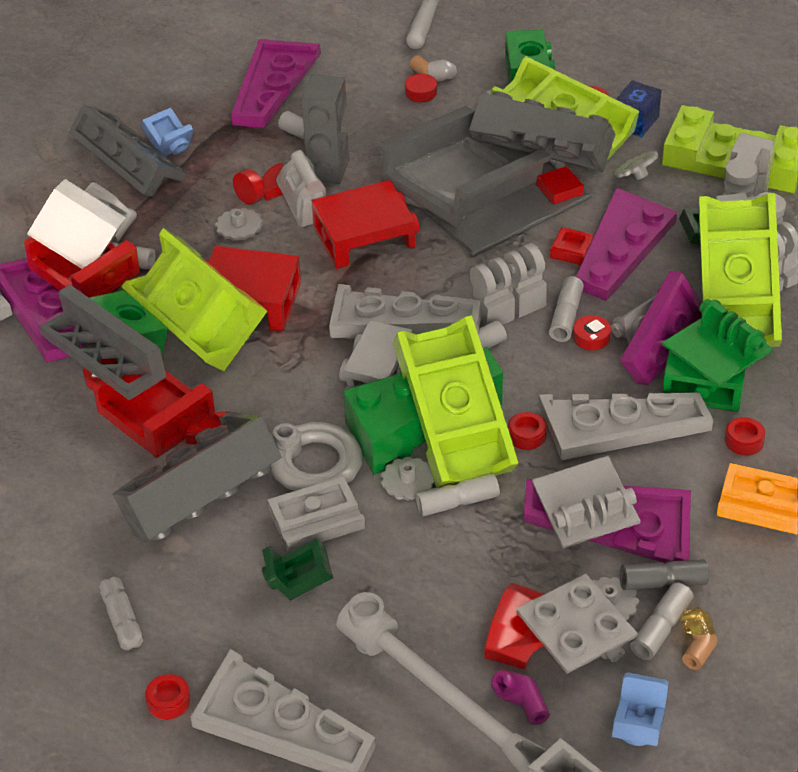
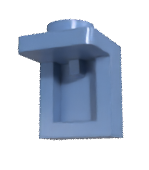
[141,107,194,156]
[612,673,669,746]

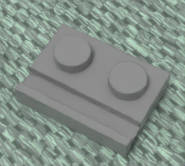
[267,476,365,553]

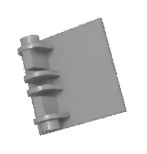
[532,456,641,548]
[516,574,638,674]

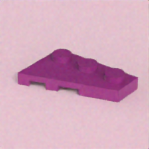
[620,271,702,385]

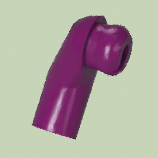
[491,670,550,725]

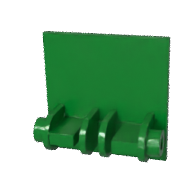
[662,299,773,387]

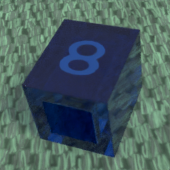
[616,80,662,137]

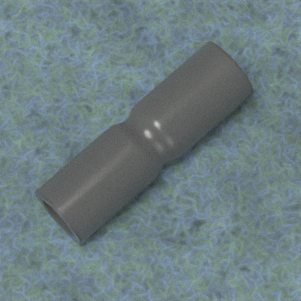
[620,559,709,590]

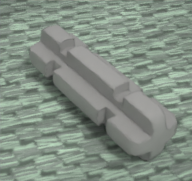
[99,576,143,651]

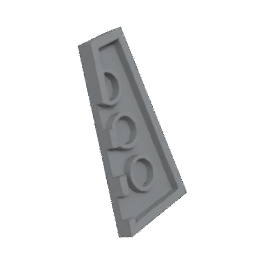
[329,284,481,339]
[538,393,713,460]
[191,649,376,772]

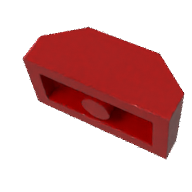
[485,583,544,670]

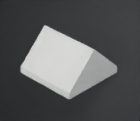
[27,179,126,269]

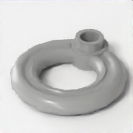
[271,422,363,491]

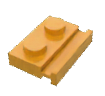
[716,463,798,535]

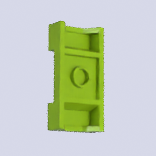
[491,56,639,161]
[662,105,798,194]
[699,193,782,347]
[121,228,267,371]
[393,315,519,488]

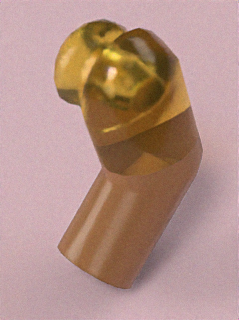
[680,607,718,670]

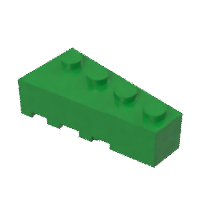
[343,347,503,476]

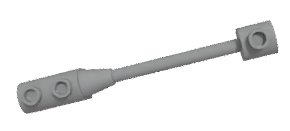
[336,592,602,772]

